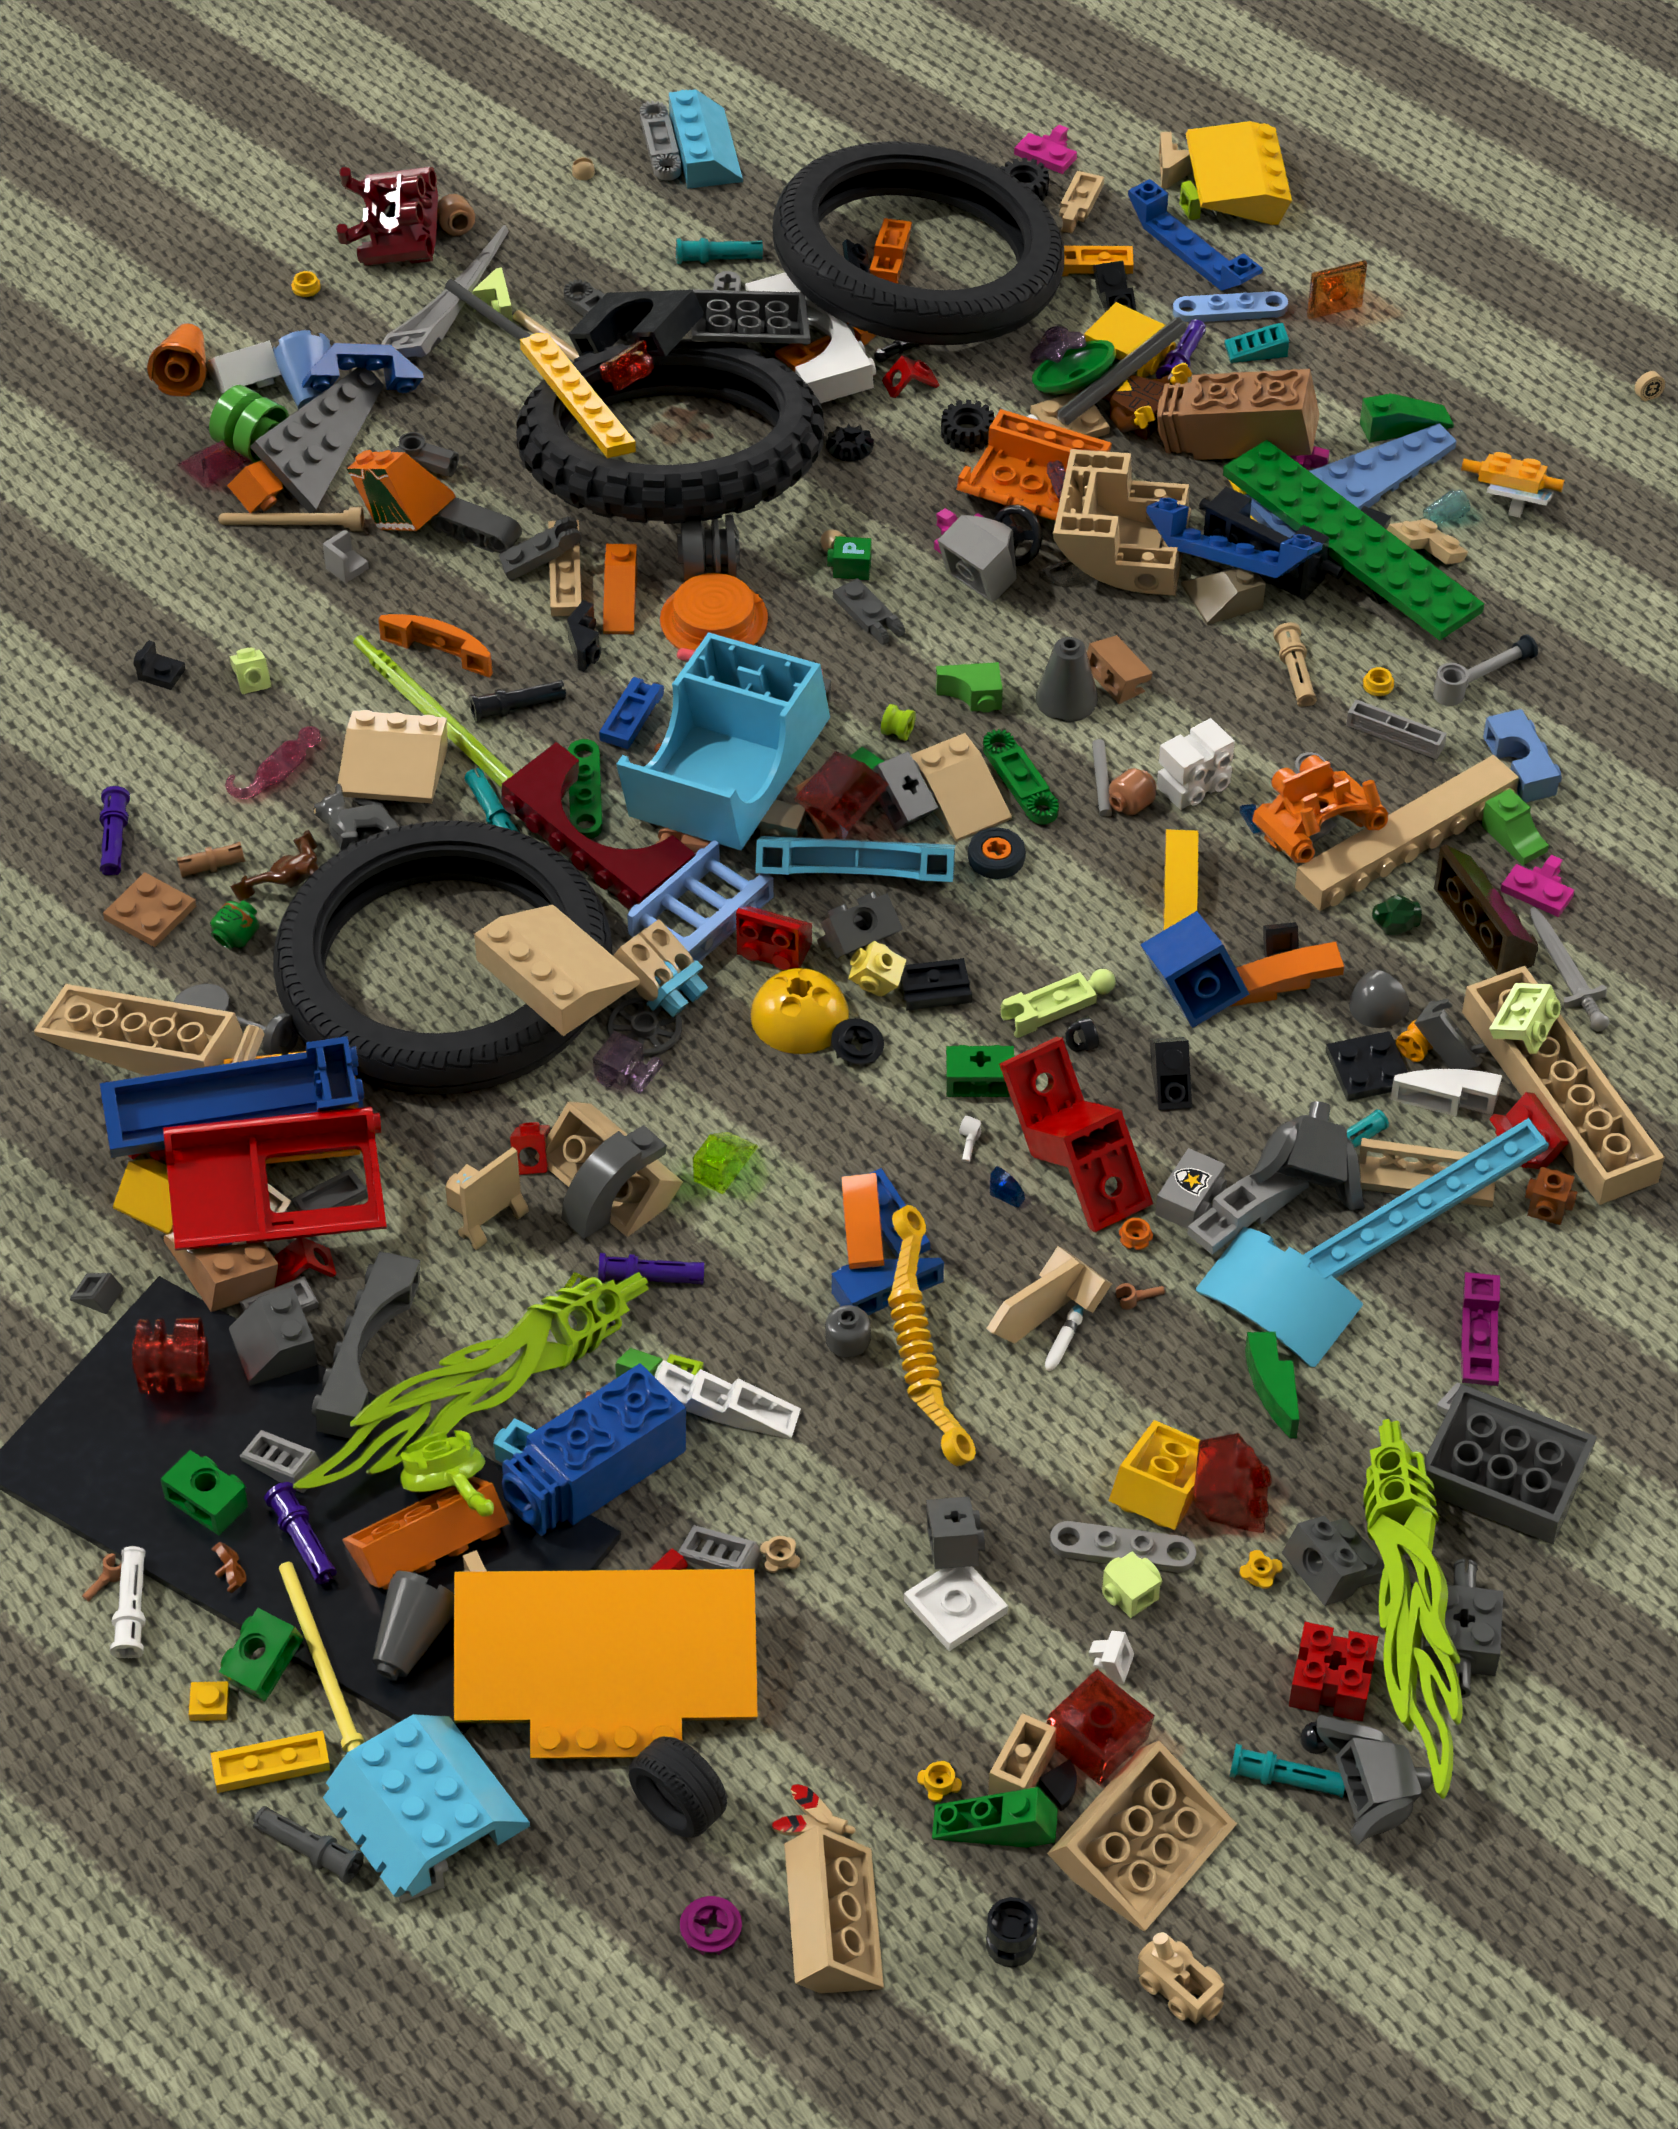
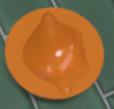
[660,573,768,650]

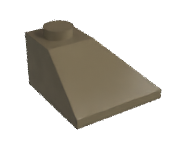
[1181,566,1266,625]

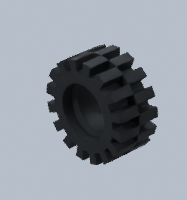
[1000,158,1049,201]
[941,399,995,452]

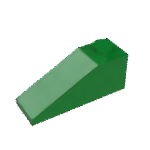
[1360,393,1454,443]

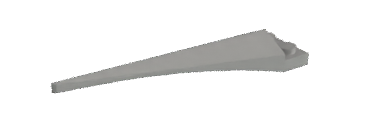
[381,225,509,358]

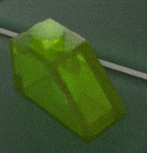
[693,1132,758,1194]

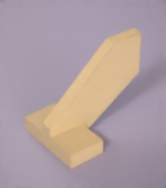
[986,1246,1112,1344]

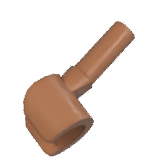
[1116,1283,1165,1310]
[82,1553,121,1602]

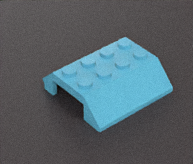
[323,1714,530,1897]

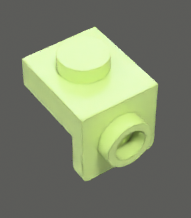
[229,647,271,694]

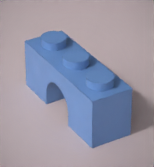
[1483,709,1562,803]

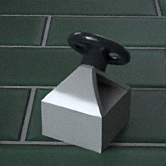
[937,505,1042,603]

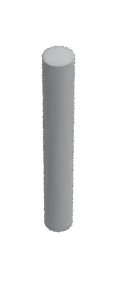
[1092,739,1112,816]

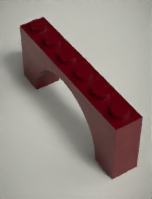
[501,742,696,909]

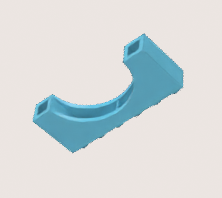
[755,836,955,882]

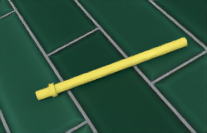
[279,1562,365,1752]

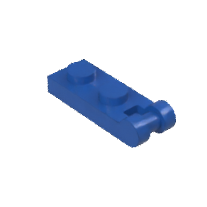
[599,677,664,750]

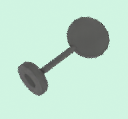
[173,984,299,1055]

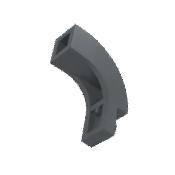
[561,1125,667,1239]

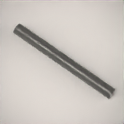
[445,279,531,341]

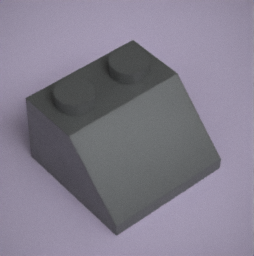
[229,1286,318,1386]

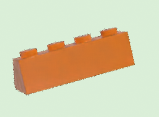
[342,1476,509,1589]

